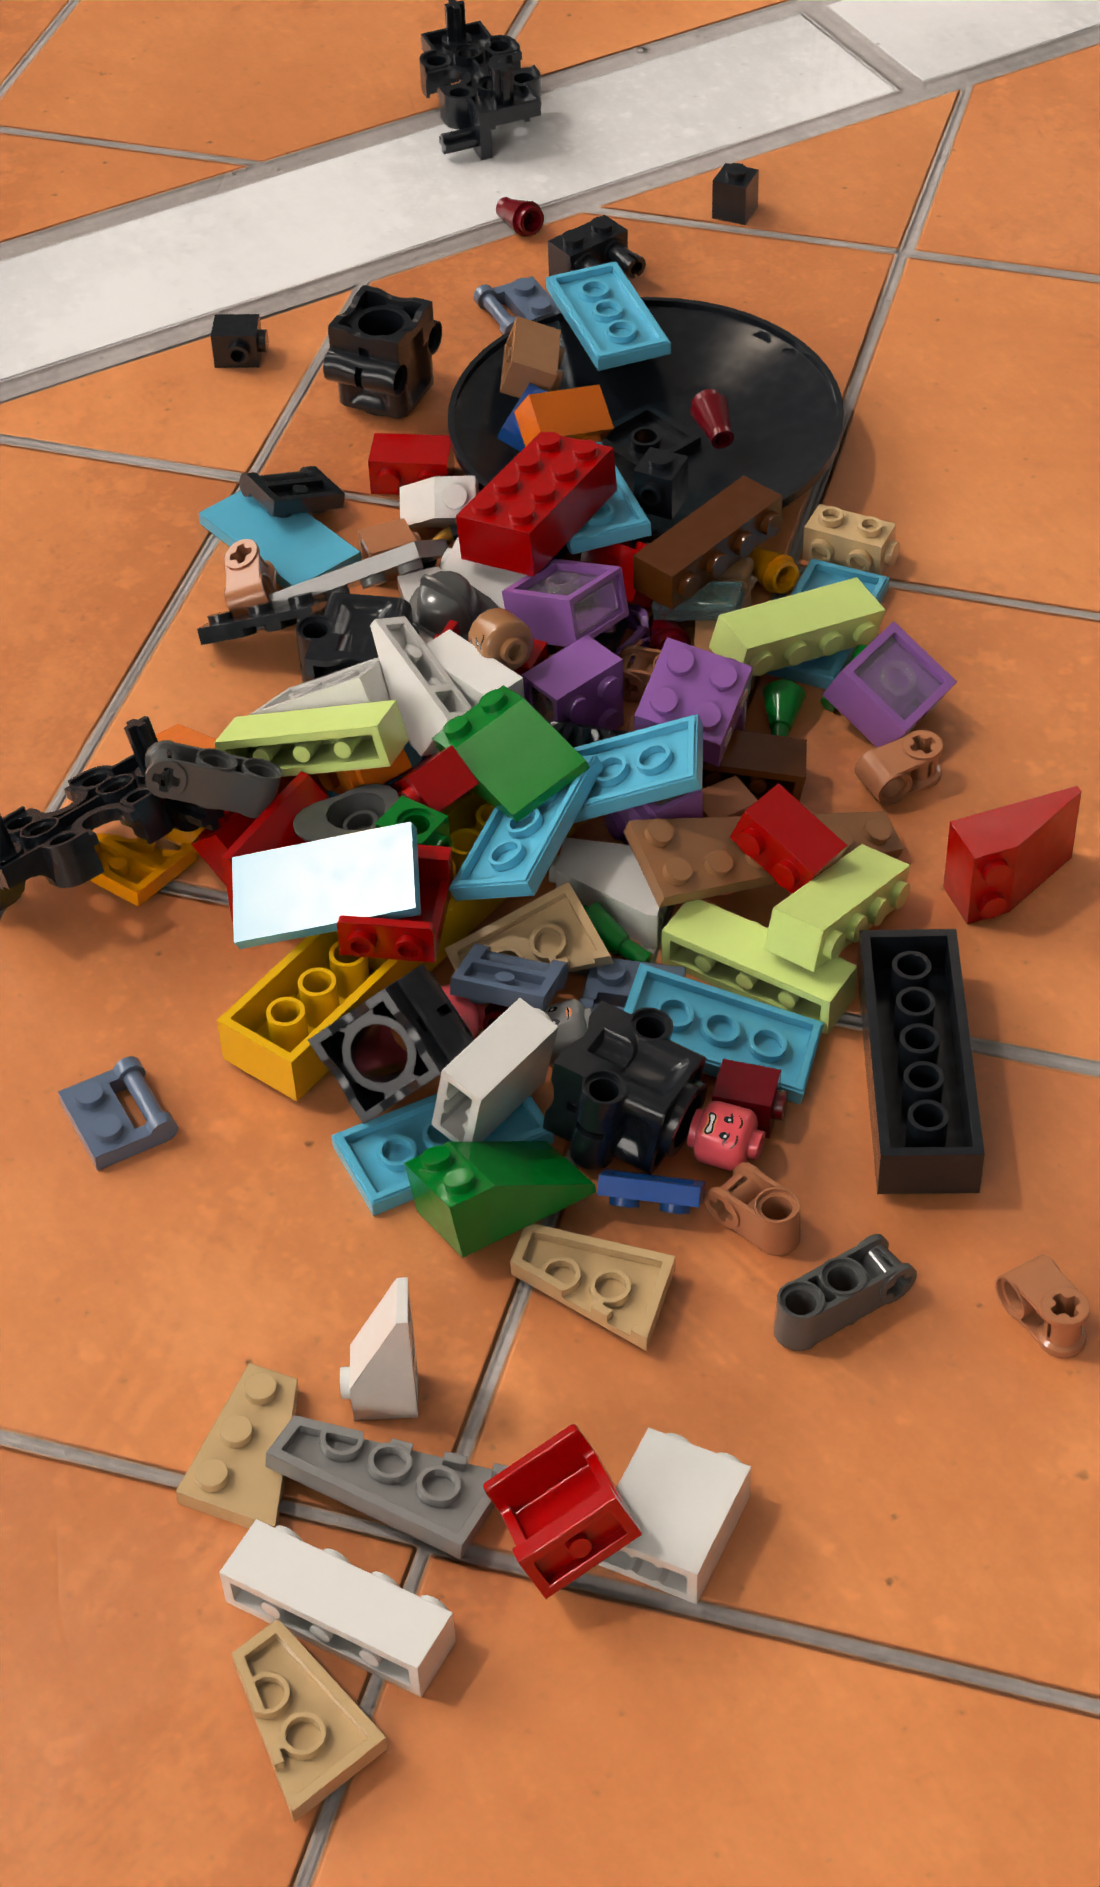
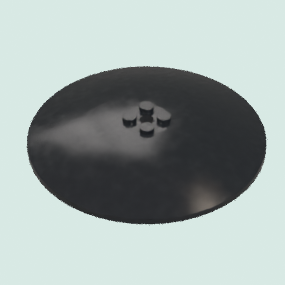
[448,297,844,543]

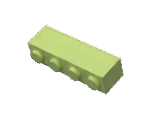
[709,577,886,677]
[214,700,409,777]
[764,844,910,972]
[662,899,857,1035]

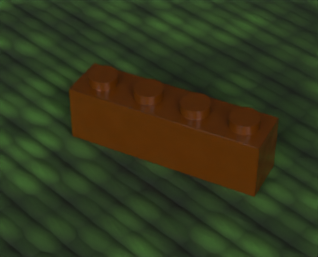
[633,475,783,610]
[627,715,807,802]

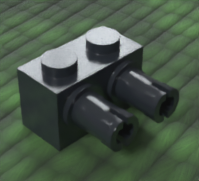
[548,215,646,279]

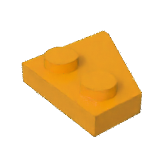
[90,833,197,907]

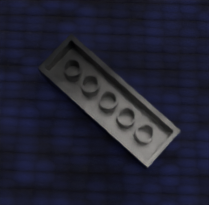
[857,929,985,1194]

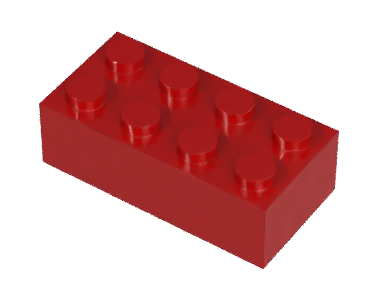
[456,431,617,577]

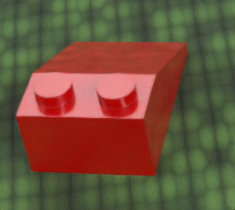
[943,786,1082,924]

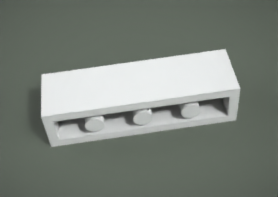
[219,1519,456,1697]

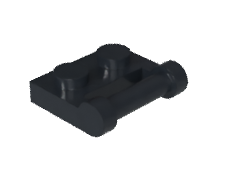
[239,466,345,518]

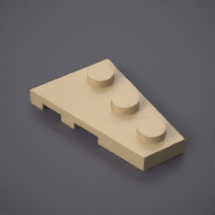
[445,882,614,973]
[510,1223,675,1351]
[176,1363,299,1529]
[232,1619,388,1823]

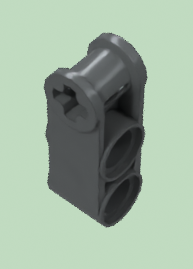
[145,740,283,819]
[774,1234,917,1350]

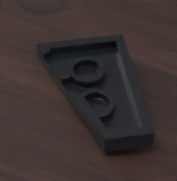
[197,592,327,645]

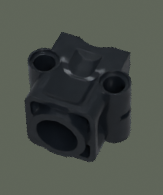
[323,285,442,419]
[296,593,420,683]
[308,964,474,1124]
[543,1000,707,1174]

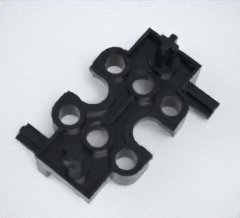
[419,0,542,160]
[0,716,225,911]

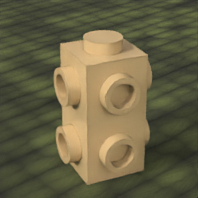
[802,504,900,575]

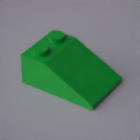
[432,685,590,822]
[404,1141,596,1258]

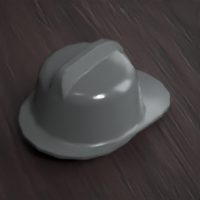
[409,571,500,641]
[293,783,399,842]

